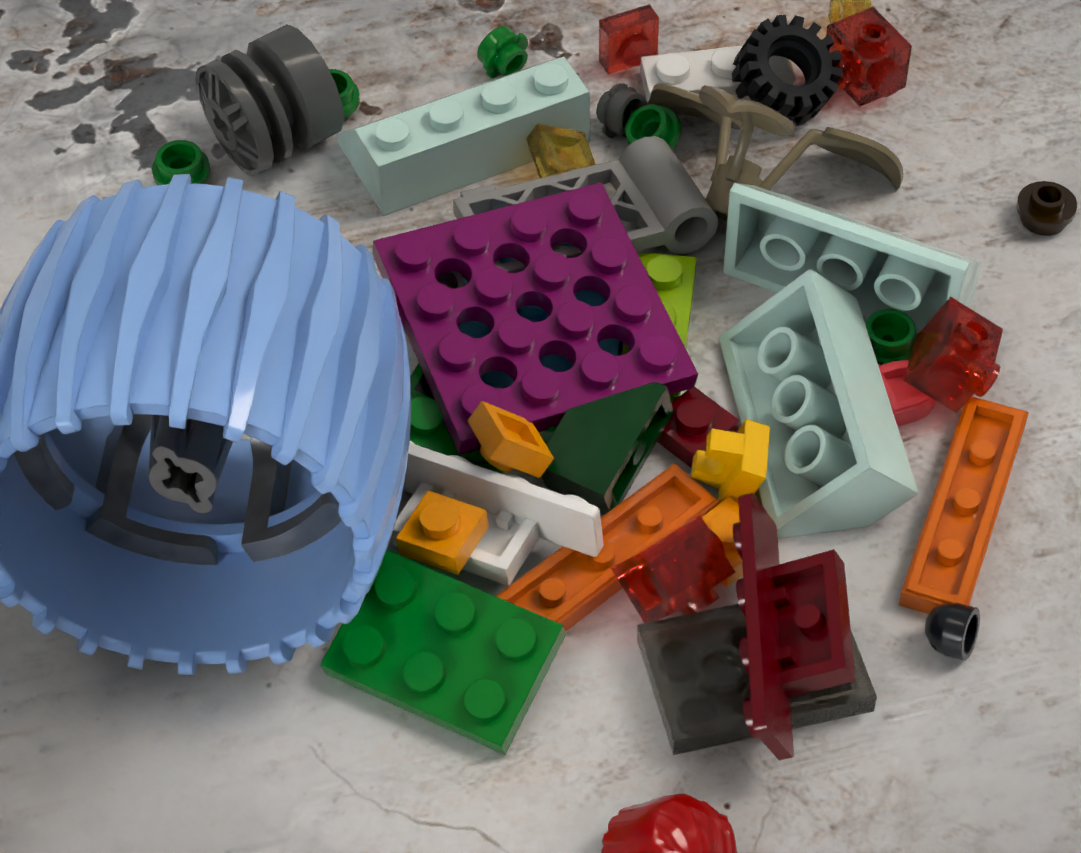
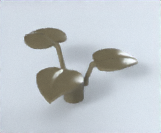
[647,83,903,221]

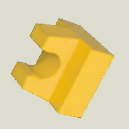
[691,419,770,503]

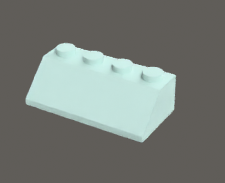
[337,56,590,216]
[723,183,981,353]
[718,269,919,539]

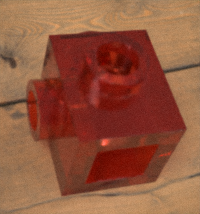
[826,6,912,107]
[903,297,1003,413]
[611,515,736,626]

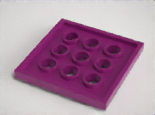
[372,183,698,455]

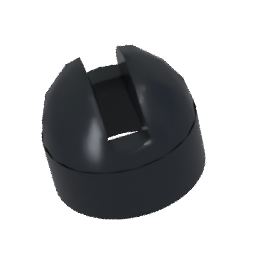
[925,603,980,661]

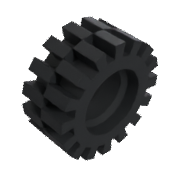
[732,15,843,126]

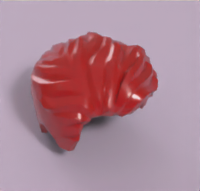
[601,793,737,853]

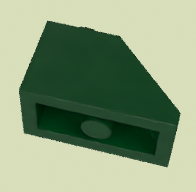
[541,381,674,515]

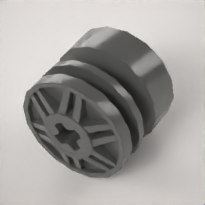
[195,24,344,176]

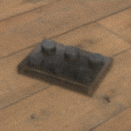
[637,603,877,755]

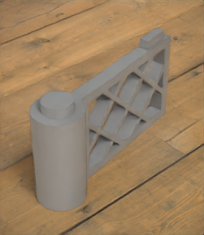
[453,136,718,273]

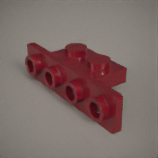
[732,493,856,761]

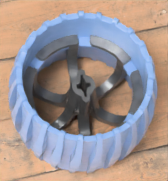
[0,174,411,675]

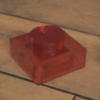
[599,4,659,75]

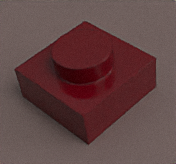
[657,387,740,469]

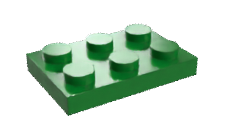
[320,550,566,755]

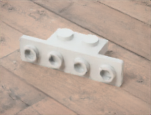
[391,441,604,586]

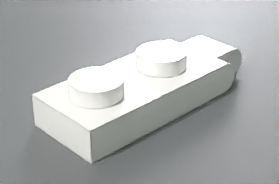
[640,46,796,103]

